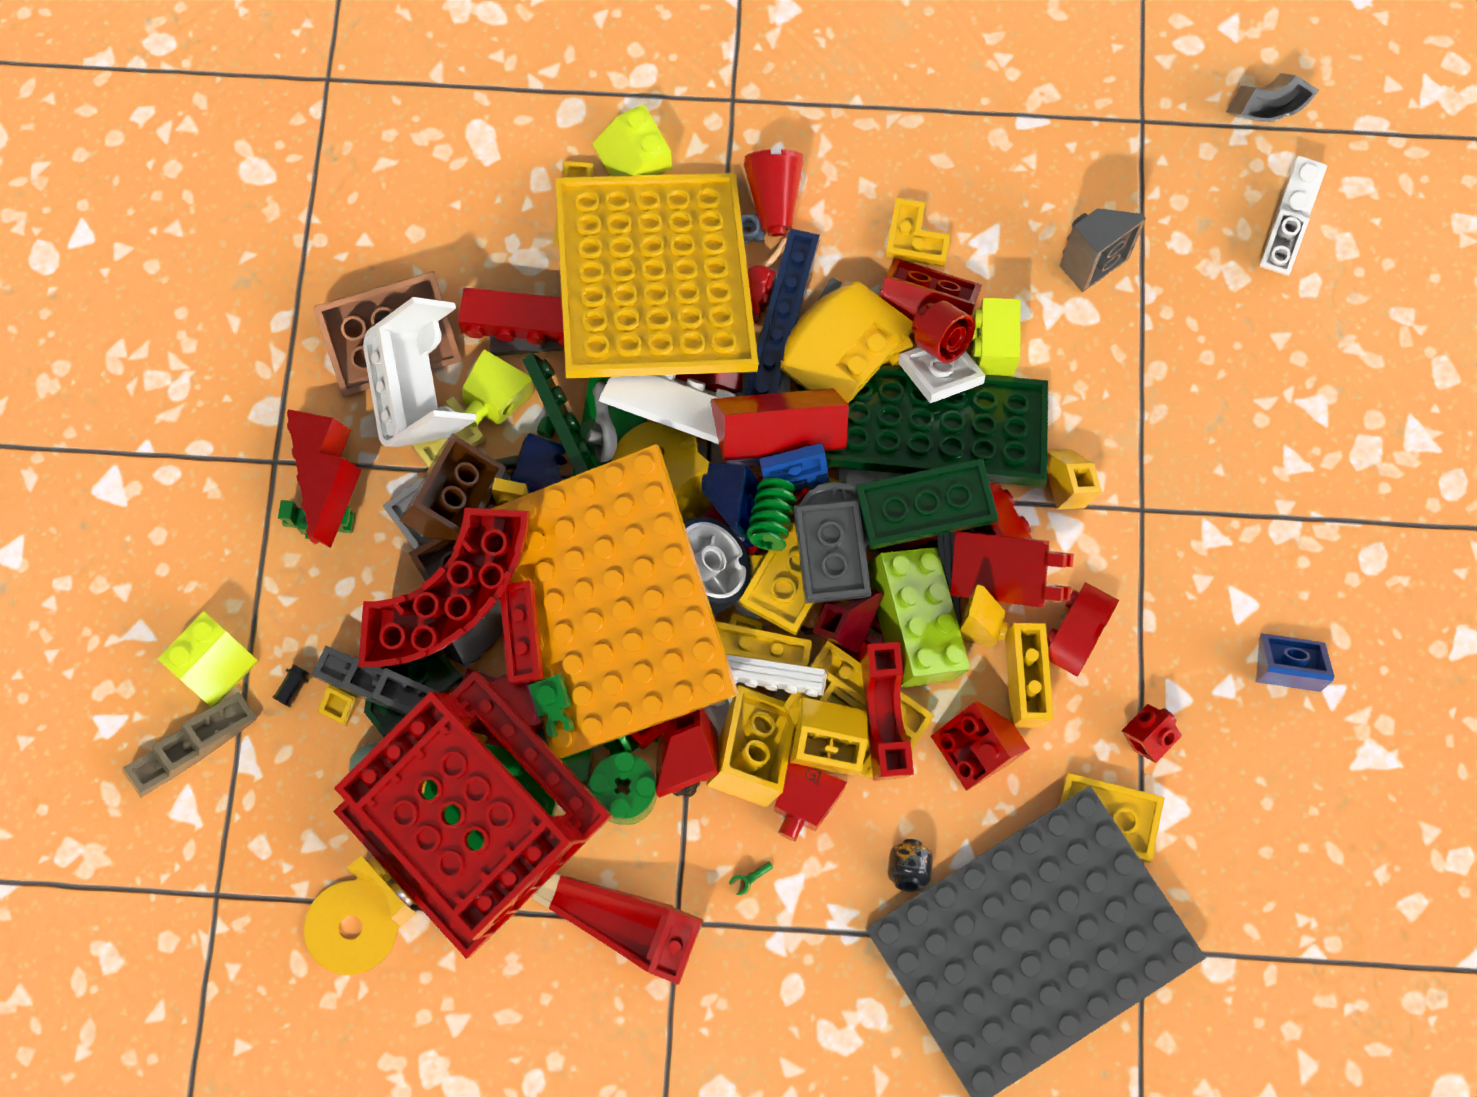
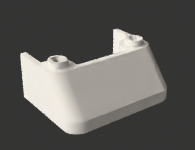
[363,297,477,447]

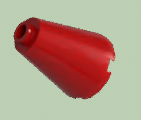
[743,149,804,237]

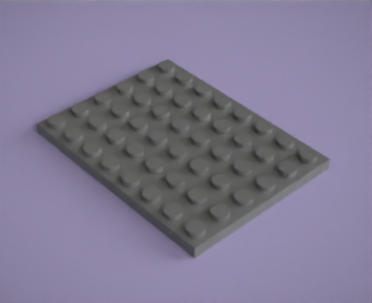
[865,786,1206,1097]

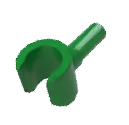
[537,416,581,439]
[729,861,773,896]

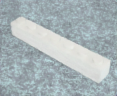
[726,655,827,697]

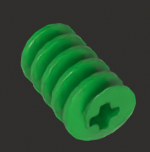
[746,478,796,551]

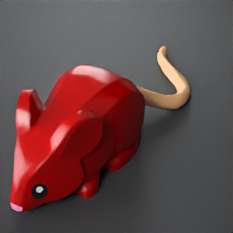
[747,231,789,325]

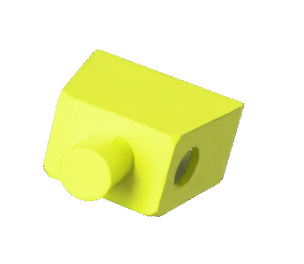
[462,349,533,427]

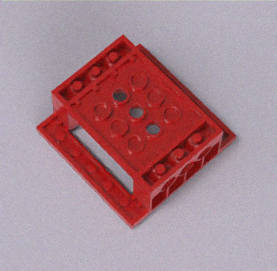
[333,671,613,959]

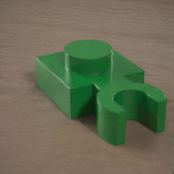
[528,674,574,738]

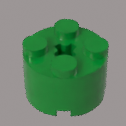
[589,752,657,825]

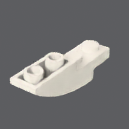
[1259,156,1328,277]

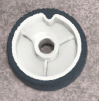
[684,517,751,616]

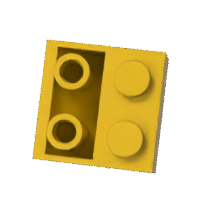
[790,697,868,776]

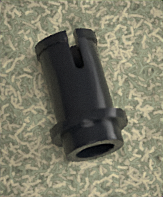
[272,664,310,708]

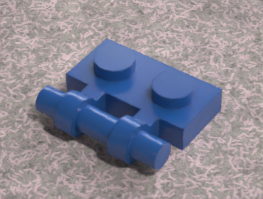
[759,443,829,491]

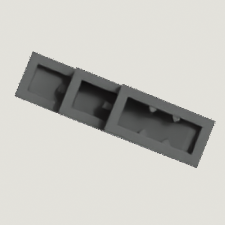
[311,646,438,716]

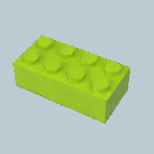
[867,547,970,688]

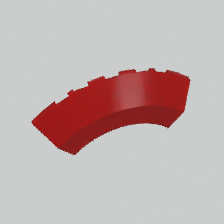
[358,508,530,667]

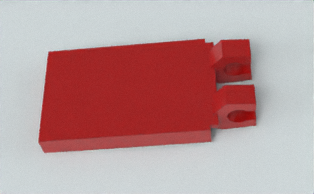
[950,531,1074,607]

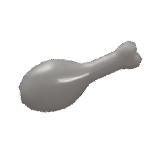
[587,382,617,463]

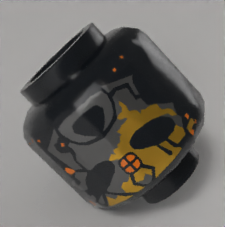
[888,839,933,892]

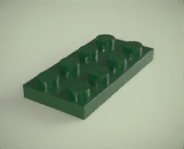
[855,458,999,550]

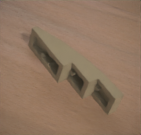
[123,692,257,798]

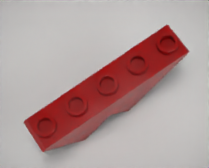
[287,409,361,548]

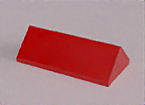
[710,388,849,461]

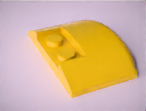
[780,281,913,403]
[784,641,935,778]

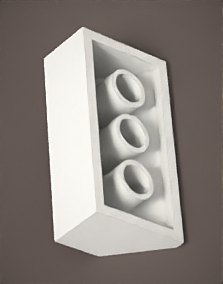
[599,375,735,444]

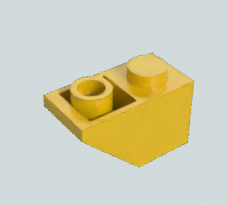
[1047,449,1102,510]

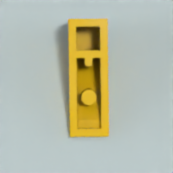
[959,585,1008,649]

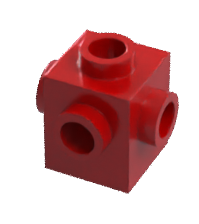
[1121,704,1182,763]

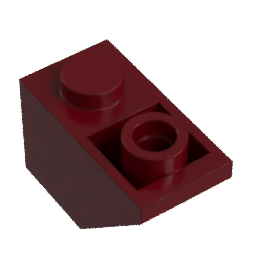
[813,589,884,653]

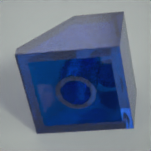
[701,463,759,548]

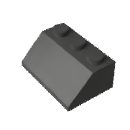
[1060,208,1146,292]

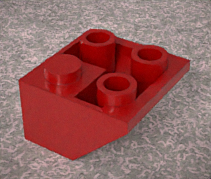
[931,701,1030,791]
[656,708,719,798]

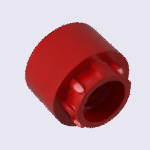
[912,301,975,363]

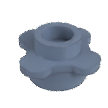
[741,214,765,245]

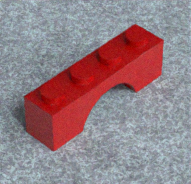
[860,642,914,781]

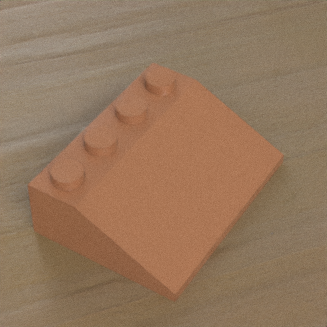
[313,271,462,397]

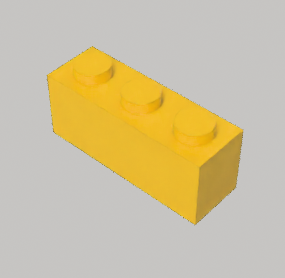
[1005,623,1054,728]

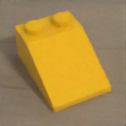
[706,685,794,807]

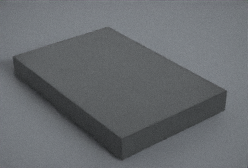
[793,500,871,604]

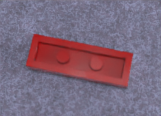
[500,580,544,685]

